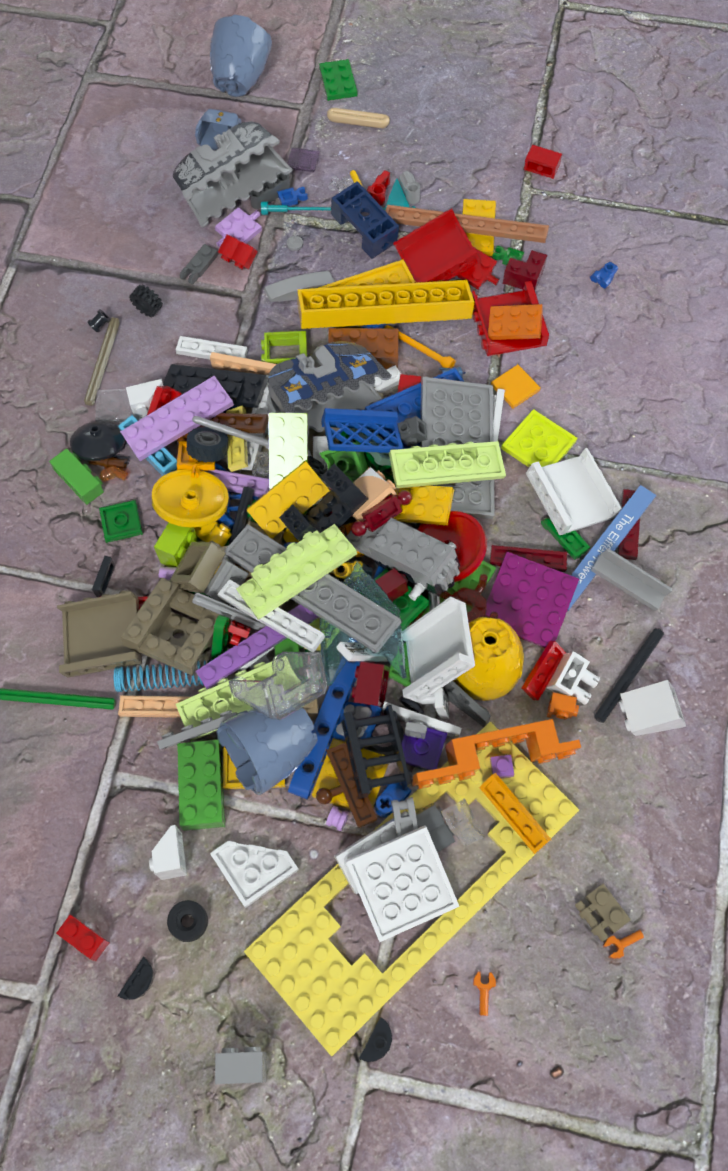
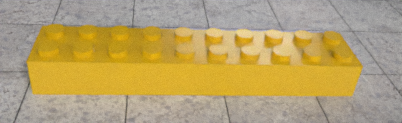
[297,280,474,329]

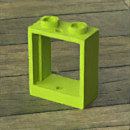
[261,331,307,364]

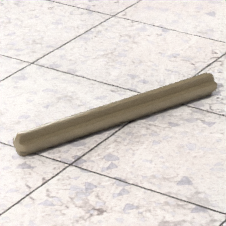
[84,317,120,406]

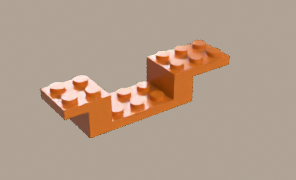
[411,719,581,789]

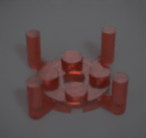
[440,574,498,623]

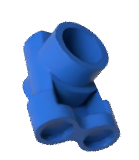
[590,262,618,289]

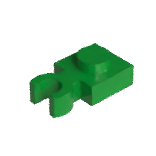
[492,246,524,265]

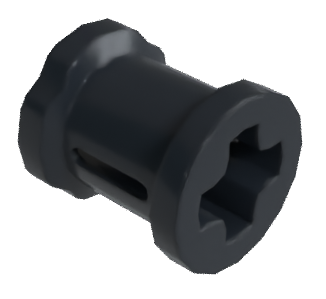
[87,309,111,333]

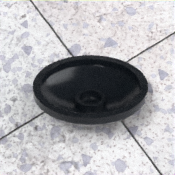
[70,421,125,461]

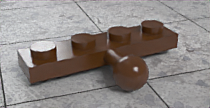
[316,743,377,828]

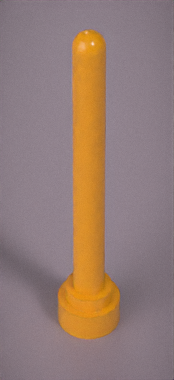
[384,325,456,368]

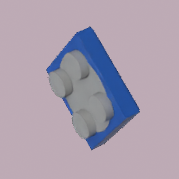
[332,702,382,742]

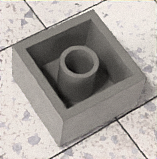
[215,1047,266,1084]

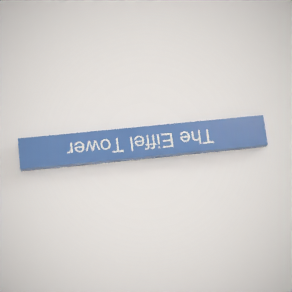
[568,485,656,611]

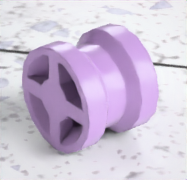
[326,805,349,832]

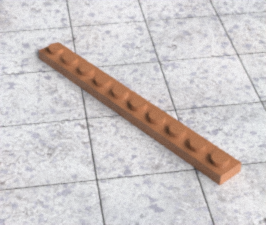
[385,205,549,243]

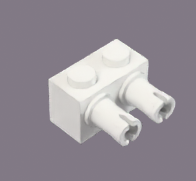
[546,651,600,705]

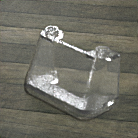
[228,652,327,720]

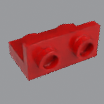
[147,386,182,415]

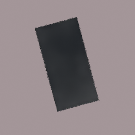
[92,556,115,598]

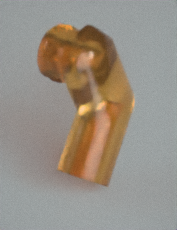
[100,466,128,481]

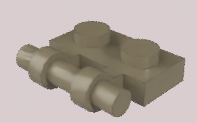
[575,884,631,942]

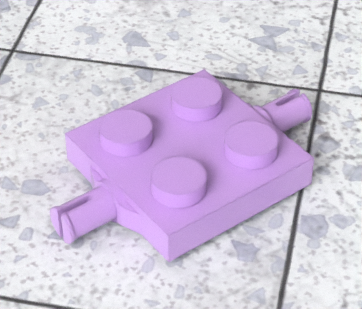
[215,207,262,248]

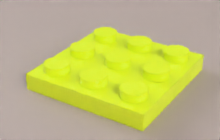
[501,409,577,467]

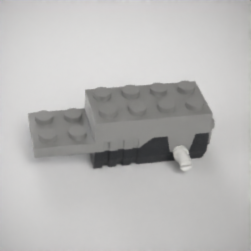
[346,518,460,601]

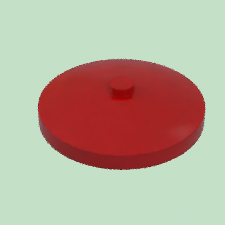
[418,511,487,582]

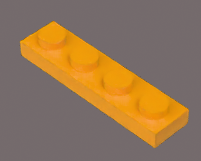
[479,773,552,854]

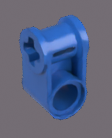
[375,782,412,818]

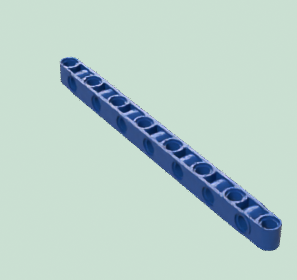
[288,566,385,800]

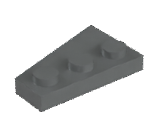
[442,681,491,727]

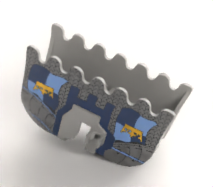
[267,341,392,436]

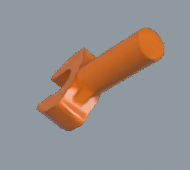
[603,930,644,959]
[473,971,496,1016]

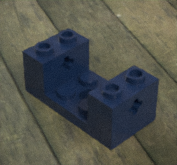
[331,181,399,259]

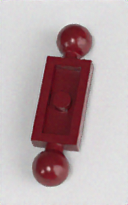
[351,490,412,537]

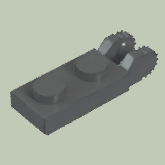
[179,244,218,284]

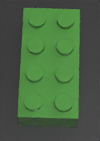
[177,740,225,831]

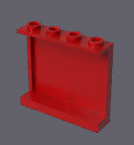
[393,208,481,283]

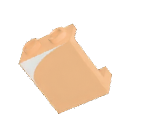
[352,467,397,522]

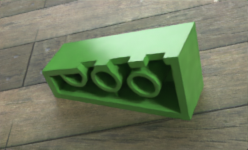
[320,442,368,482]

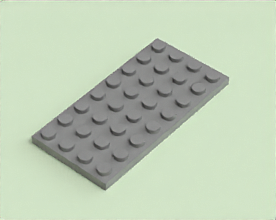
[420,377,495,519]

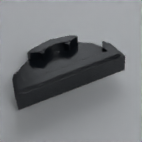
[118,956,154,1000]
[359,1016,392,1062]

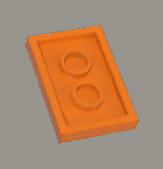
[488,304,543,340]

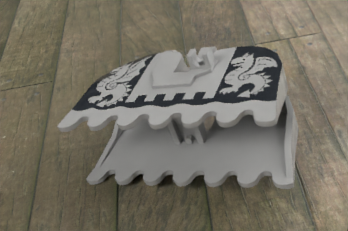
[172,121,293,227]

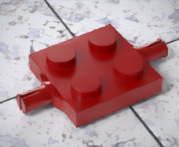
[457,247,500,290]

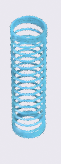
[113,660,217,693]

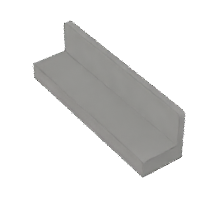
[591,548,673,611]

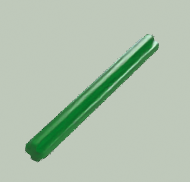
[0,688,116,710]

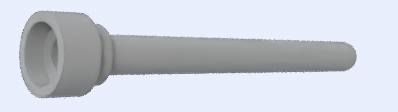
[192,416,269,449]

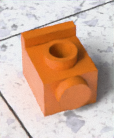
[547,692,579,720]

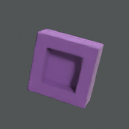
[490,755,514,778]

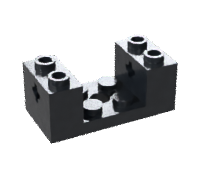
[279,464,368,541]

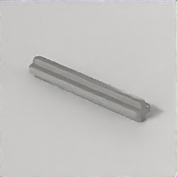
[192,592,266,631]

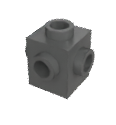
[397,416,428,446]

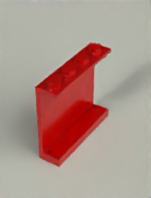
[472,281,549,356]

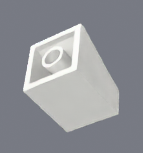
[619,680,686,736]

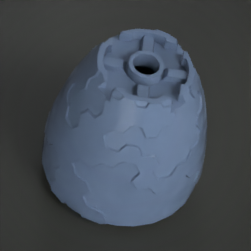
[210,15,272,97]
[217,703,318,795]

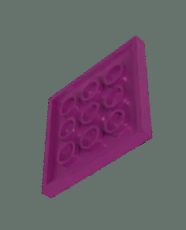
[480,552,579,648]

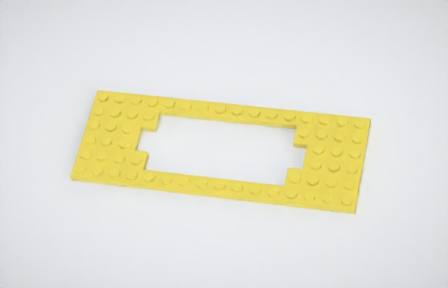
[244,722,579,1057]

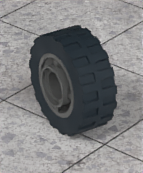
[186,427,228,462]

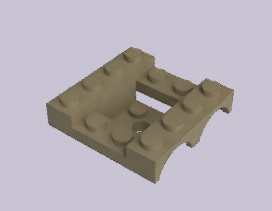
[121,578,220,676]

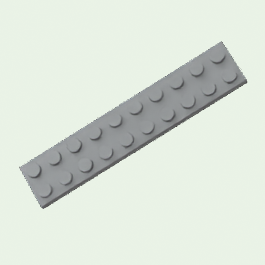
[224,524,402,653]

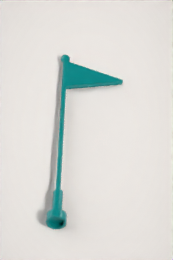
[261,178,416,215]

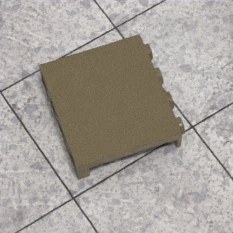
[57,590,142,678]

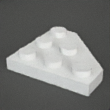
[210,841,299,908]

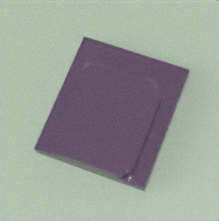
[287,147,320,172]

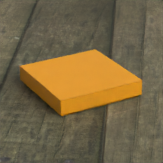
[491,365,541,409]

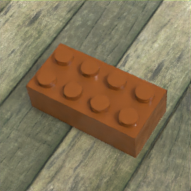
[328,328,398,370]

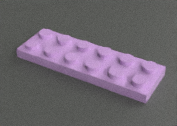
[120,376,234,461]

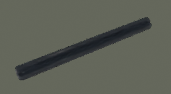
[594,628,664,723]

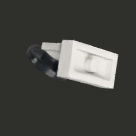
[399,688,449,720]

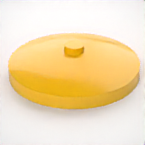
[152,469,229,527]

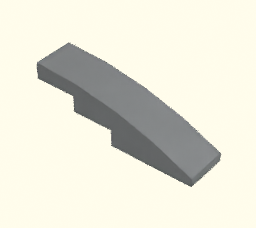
[264,271,335,302]

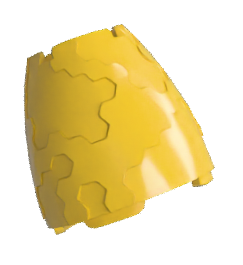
[453,617,524,701]

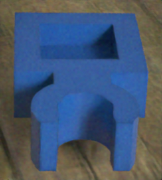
[277,187,308,206]

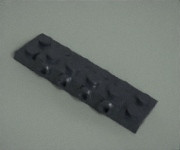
[163,364,268,408]

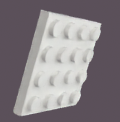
[346,825,459,942]

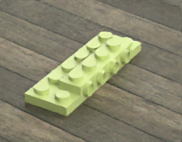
[389,441,506,488]
[236,524,357,620]
[176,655,303,742]

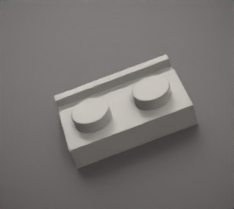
[204,559,249,605]

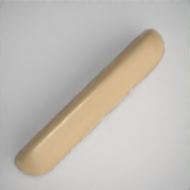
[327,108,390,129]

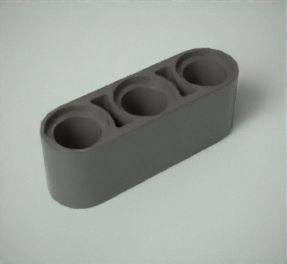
[249,173,290,209]

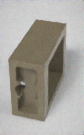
[170,541,226,593]

